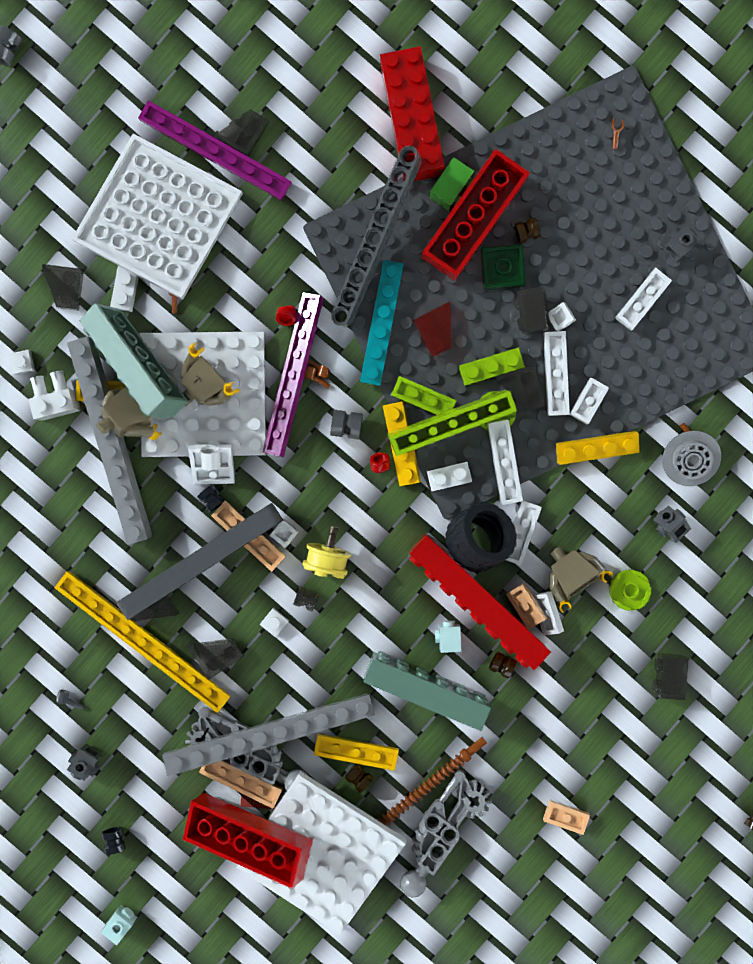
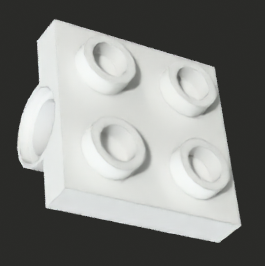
[189,444,235,485]

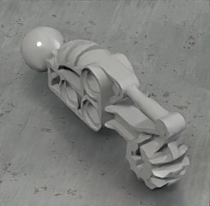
[185,706,307,791]
[400,769,492,898]

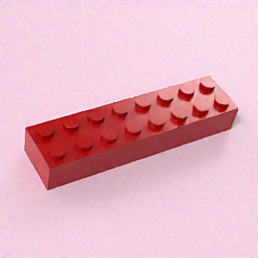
[409,534,551,670]

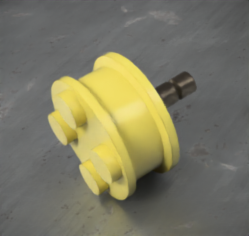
[302,526,352,579]

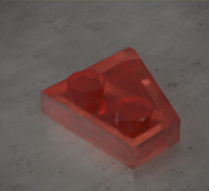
[413,302,451,358]

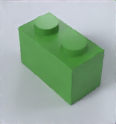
[429,157,474,211]

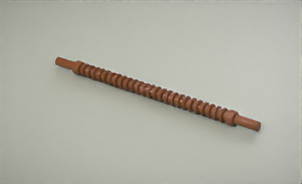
[378,737,487,826]

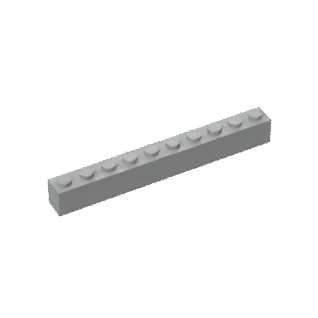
[67,337,153,545]
[162,693,375,777]

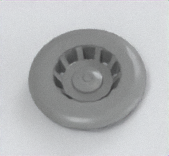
[662,431,721,486]

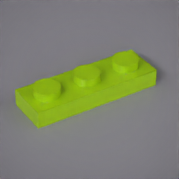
[459,348,525,386]
[391,376,457,415]

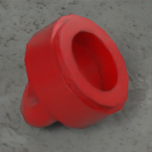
[275,305,296,326]
[370,452,390,473]

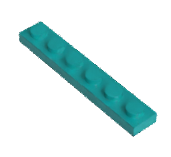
[360,260,404,386]

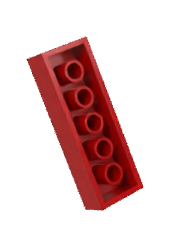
[380,46,445,182]
[421,148,530,281]
[182,793,313,889]

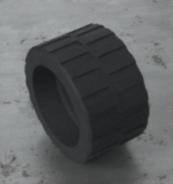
[445,502,517,572]

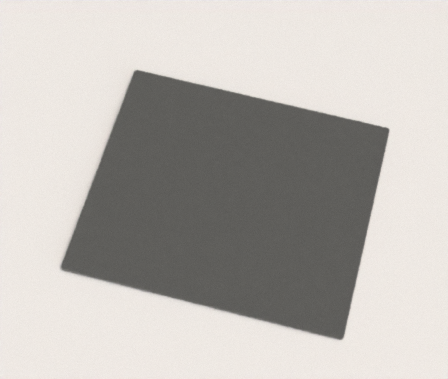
[303,66,753,519]

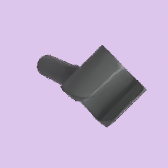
[56,690,84,710]

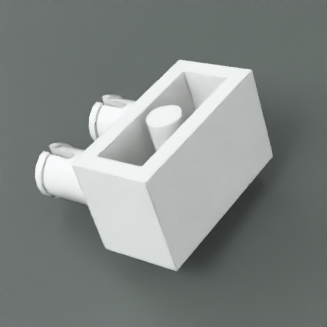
[28,370,81,421]

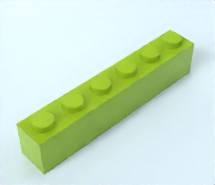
[388,390,517,456]

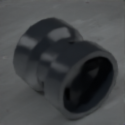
[197,484,226,513]
[101,827,126,855]

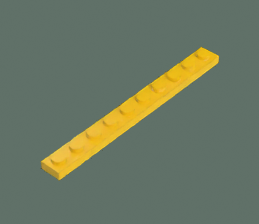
[54,571,231,713]

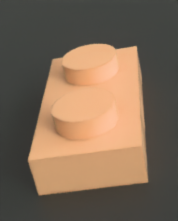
[506,583,547,630]
[543,799,590,835]

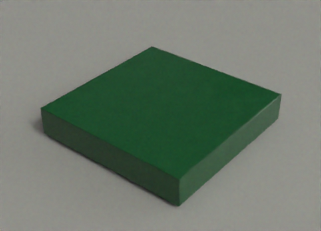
[481,244,526,290]

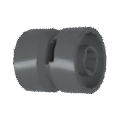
[0,25,22,66]
[330,409,363,440]

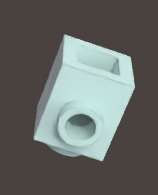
[435,621,462,653]
[100,905,137,945]

